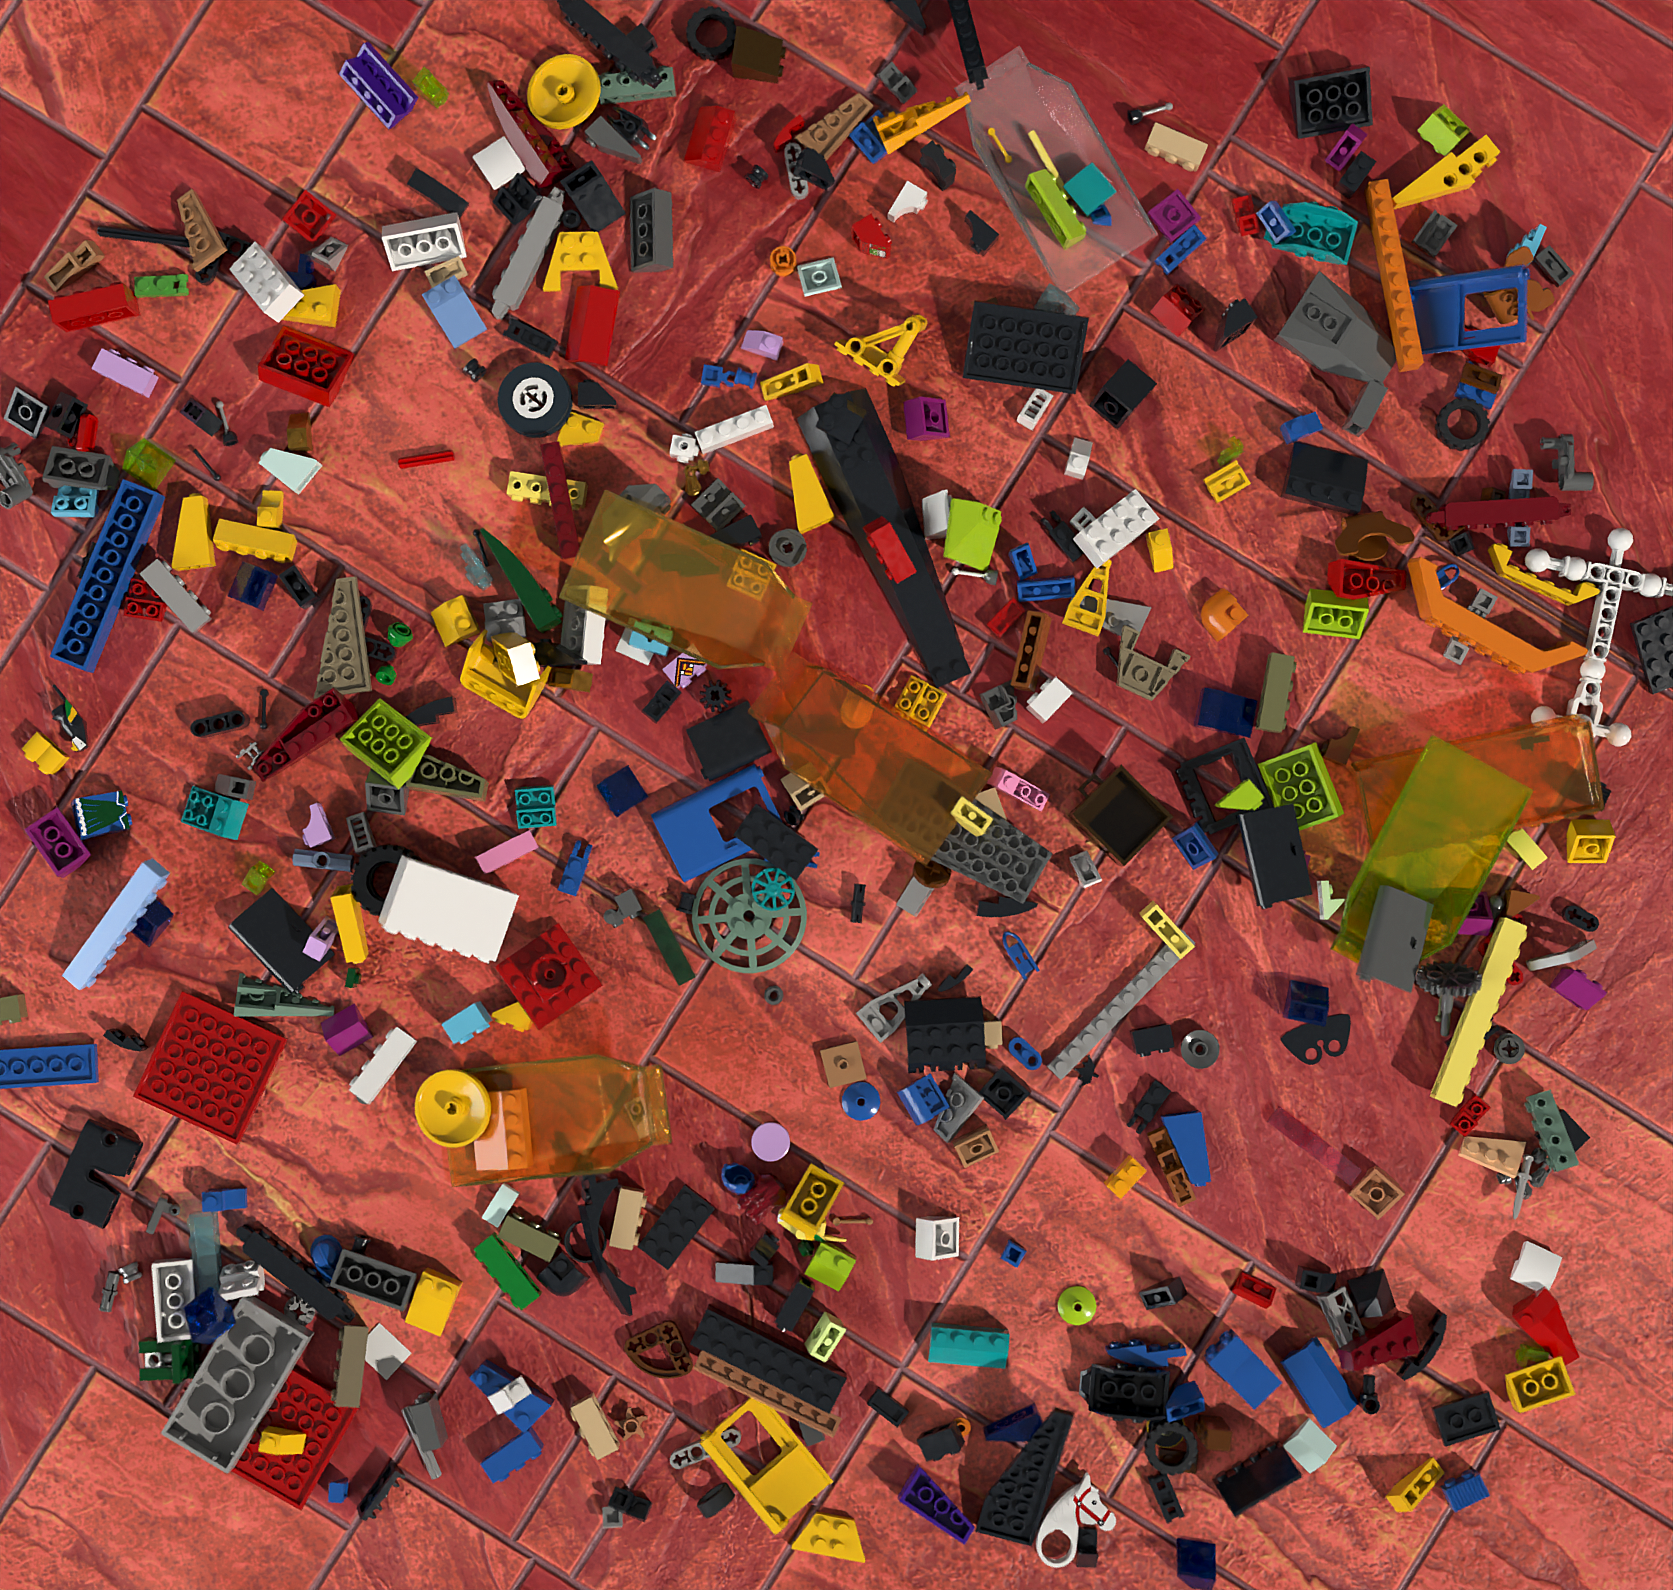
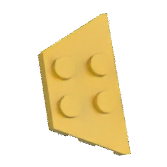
[791,1511,865,1563]

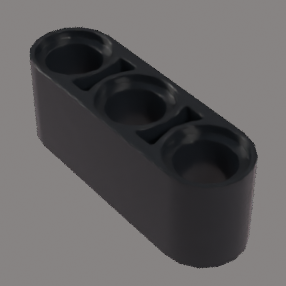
[190,710,250,738]

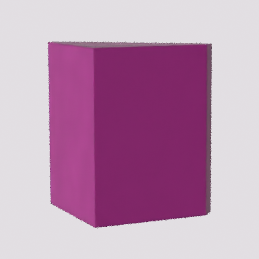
[321,1003,374,1056]

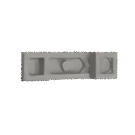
[1443,588,1498,665]

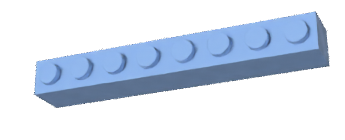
[62,858,170,990]

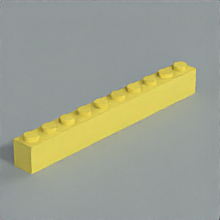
[1430,917,1527,1107]

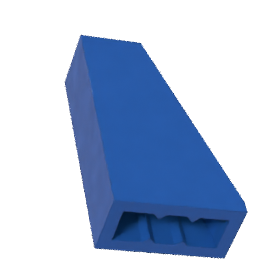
[1160,1110,1211,1187]

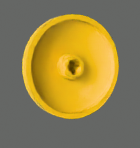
[527,54,601,129]
[415,1069,491,1148]

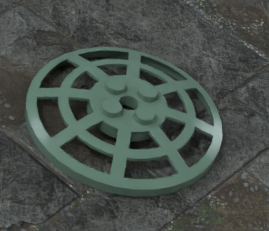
[692,858,807,973]

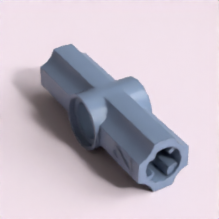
[292,849,354,872]

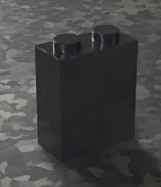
[774,1274,815,1332]

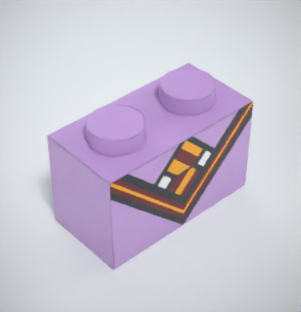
[662,646,708,689]

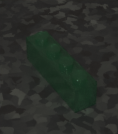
[643,908,697,986]

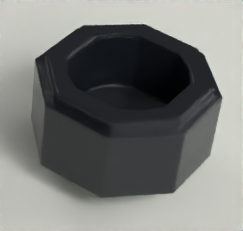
[562,209,581,230]

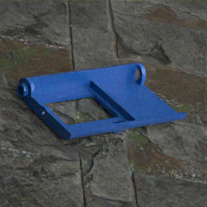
[651,764,782,883]

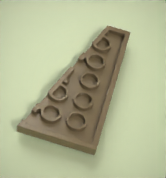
[314,576,372,699]

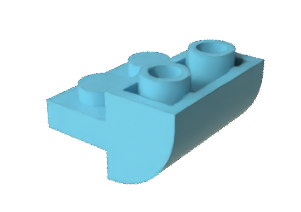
[51,485,99,517]

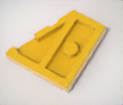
[557,412,605,447]

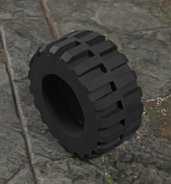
[350,844,423,916]

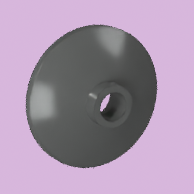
[1181,1030,1220,1069]

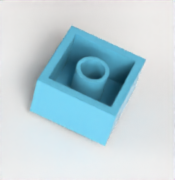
[441,1001,493,1044]

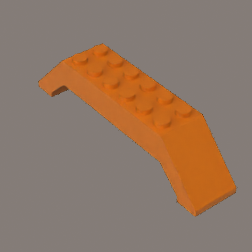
[1407,557,1589,674]

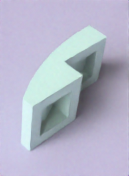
[482,1183,520,1228]

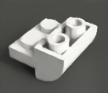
[218,1260,265,1301]

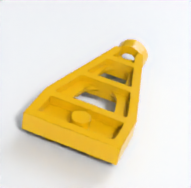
[1062,560,1112,636]

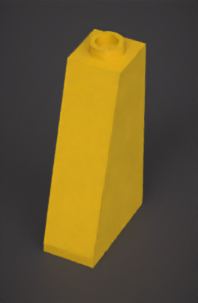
[789,453,835,534]
[172,493,216,571]
[330,884,369,964]

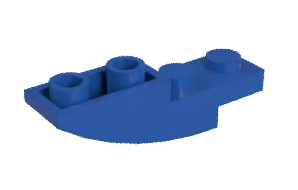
[1105,1339,1187,1367]

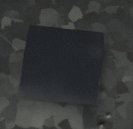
[492,172,543,225]

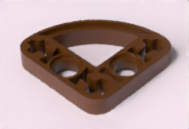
[624,1320,694,1379]

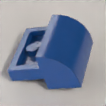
[897,1073,950,1126]

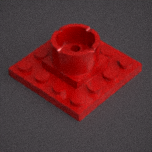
[494,923,603,1031]

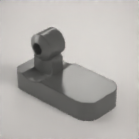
[146,1193,181,1234]

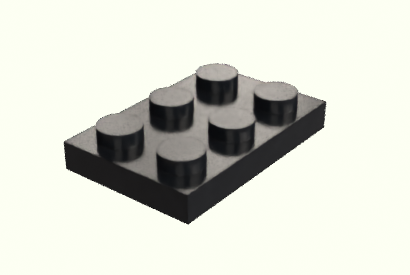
[1431,1390,1501,1447]

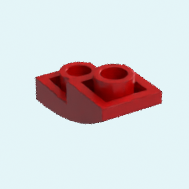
[1450,1093,1491,1137]

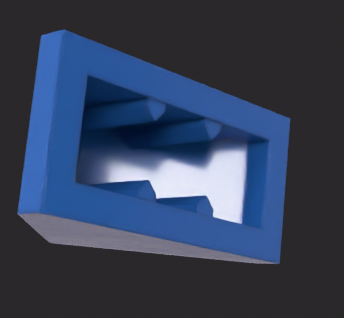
[1008,542,1038,581]

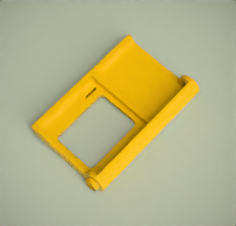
[700,1397,834,1535]

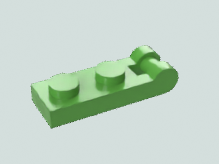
[134,274,189,298]

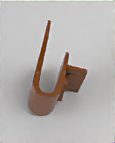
[1483,246,1555,324]
[1335,511,1415,561]

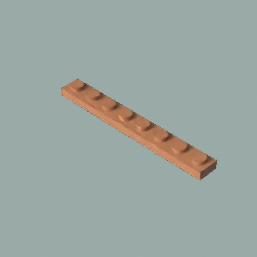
[693,1350,842,1438]

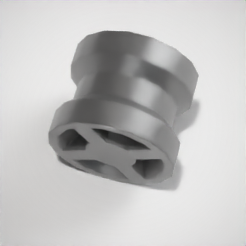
[118,1262,143,1284]

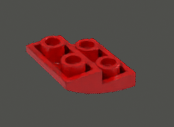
[123,578,167,622]

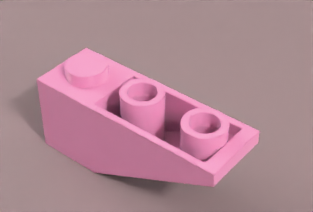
[987,766,1050,811]

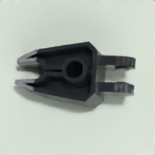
[607,107,657,150]

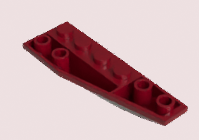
[487,80,576,188]
[253,688,361,782]

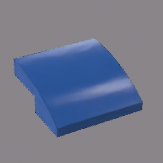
[849,110,888,164]

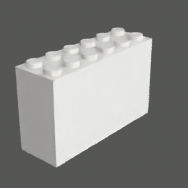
[378,855,519,963]

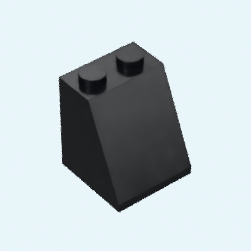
[1089,359,1157,430]

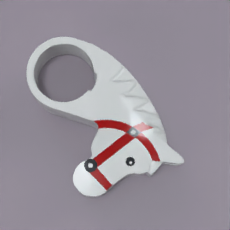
[1035,1472,1116,1568]

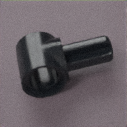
[1358,1374,1380,1415]

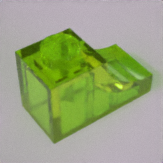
[412,67,449,109]

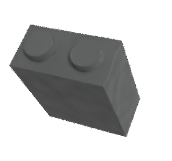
[1341,380,1388,437]
[410,1391,448,1453]

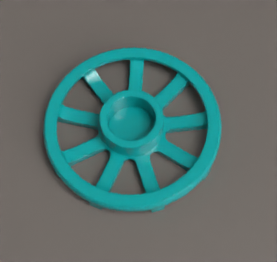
[752,868,795,911]

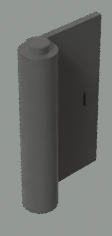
[1356,885,1434,993]

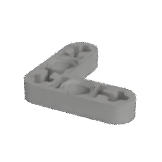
[1526,939,1597,971]

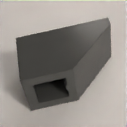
[214,774,256,800]

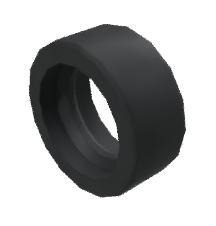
[697,1482,735,1518]

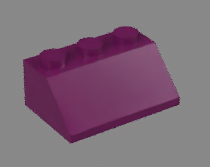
[24,807,91,878]

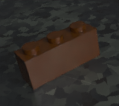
[1194,1414,1232,1452]

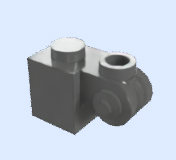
[604,888,644,928]

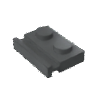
[1411,210,1457,258]

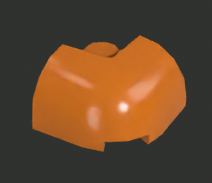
[1201,588,1249,642]

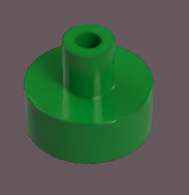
[376,665,397,685]

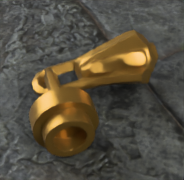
[684,459,710,496]

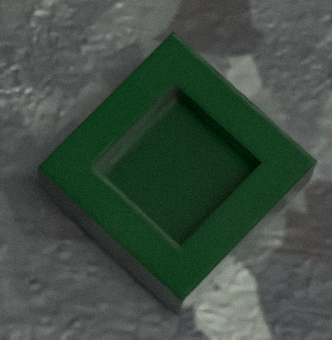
[345,967,362,988]

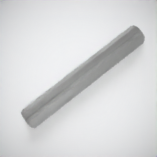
[402,1405,442,1479]

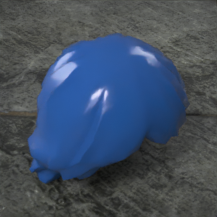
[721,1162,755,1195]

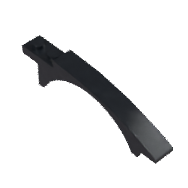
[578,1163,637,1316]

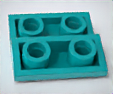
[1063,162,1117,216]
[515,785,557,829]

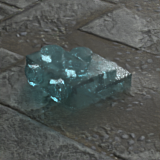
[460,543,494,591]

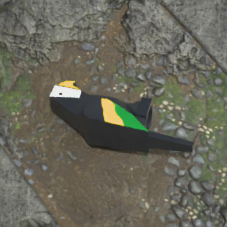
[51,684,89,752]

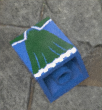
[71,791,132,840]

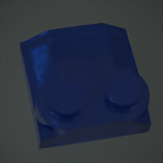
[596,765,649,818]

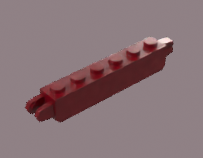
[1425,496,1571,531]

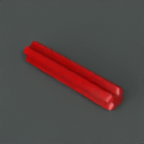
[398,450,455,469]

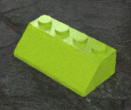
[1025,169,1086,251]

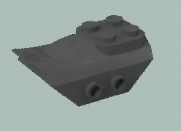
[602,484,671,565]

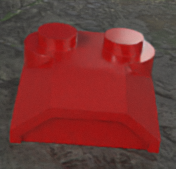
[282,189,337,245]

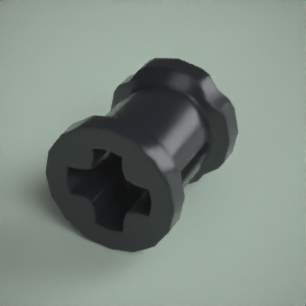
[675,891,697,914]
[350,1234,371,1256]

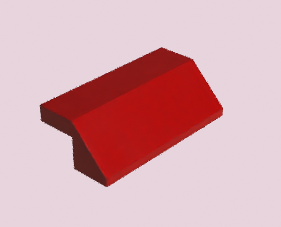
[565,285,620,366]

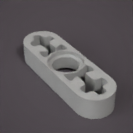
[784,143,808,199]

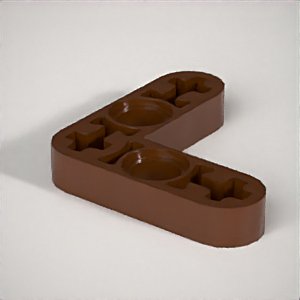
[1410,494,1465,542]

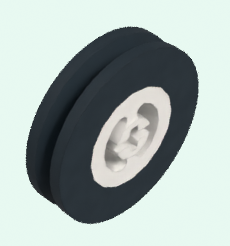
[498,362,573,438]

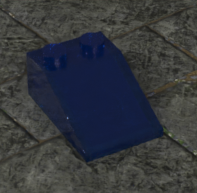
[1194,687,1258,738]
[982,1403,1043,1442]

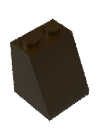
[731,26,786,84]

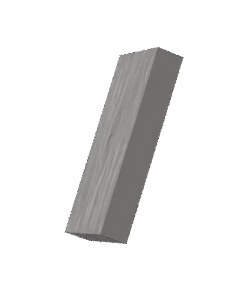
[161,1295,314,1474]

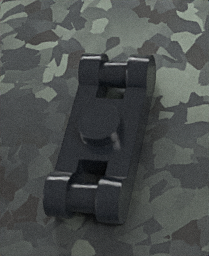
[1147,1471,1185,1524]

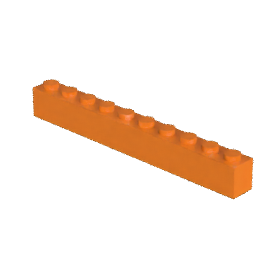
[1364,179,1424,372]

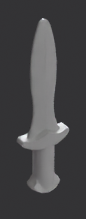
[1513,1154,1534,1219]

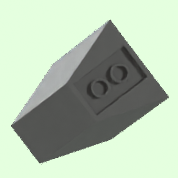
[1274,271,1397,383]

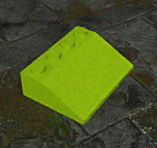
[340,698,432,790]
[1258,742,1344,831]

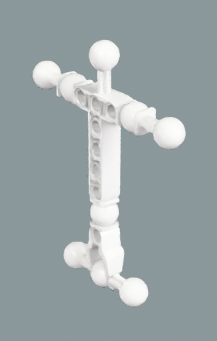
[1525,528,1673,747]

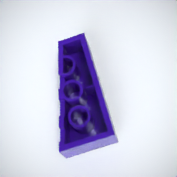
[897,1464,975,1545]

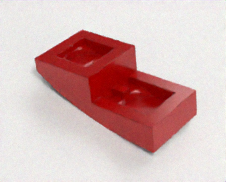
[774,114,804,153]
[1231,195,1260,237]

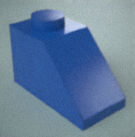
[1165,1381,1205,1422]

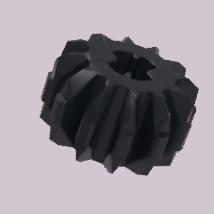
[699,680,732,712]

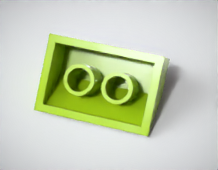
[1303,588,1369,639]

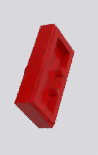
[986,597,1026,638]

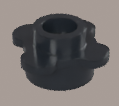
[784,805,804,826]

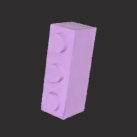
[91,348,159,398]

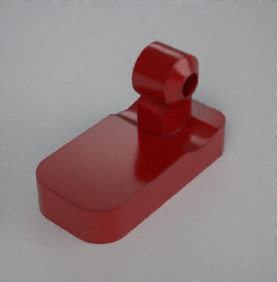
[67,414,98,453]

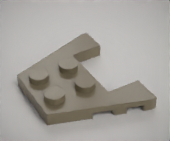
[1116,625,1190,701]

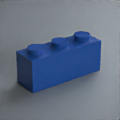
[480,1426,544,1484]

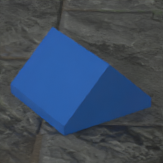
[1171,822,1218,870]

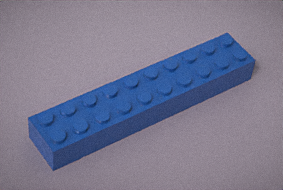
[50,479,165,673]

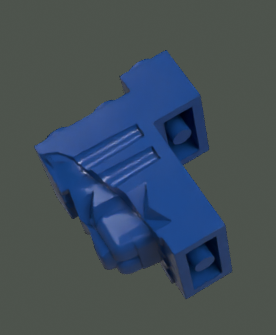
[1204,1329,1282,1410]

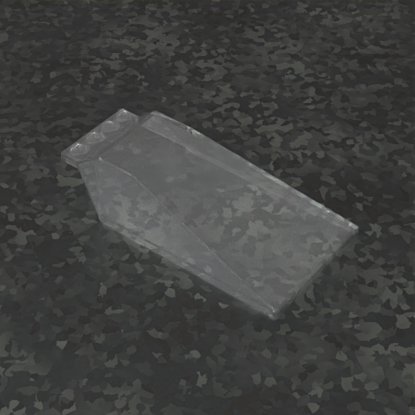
[954,46,1158,297]

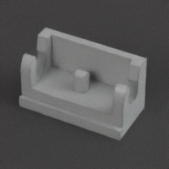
[896,876,934,917]

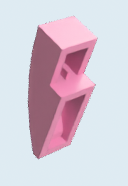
[476,830,539,874]

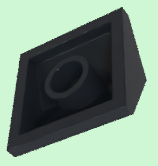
[4,386,50,439]

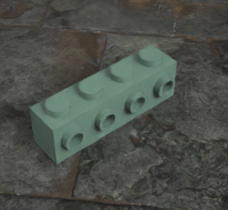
[598,66,676,105]
[1524,1090,1580,1172]

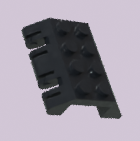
[904,996,986,1074]

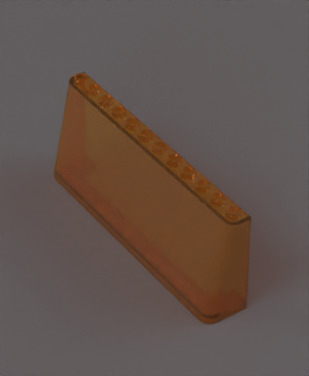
[1351,714,1605,860]

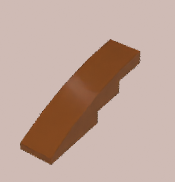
[1147,1126,1196,1207]

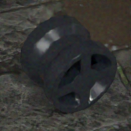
[745,164,769,189]
[463,358,487,383]

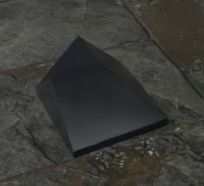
[1346,1269,1396,1318]

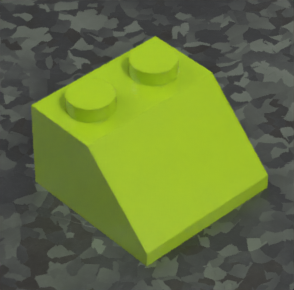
[1417,104,1471,156]
[1214,779,1264,810]
[804,1241,856,1291]

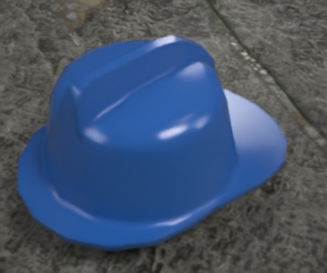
[310,1235,342,1280]

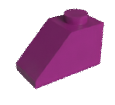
[1325,123,1368,172]

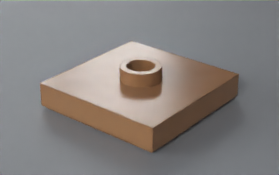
[820,1041,867,1088]

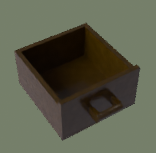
[1068,764,1173,866]

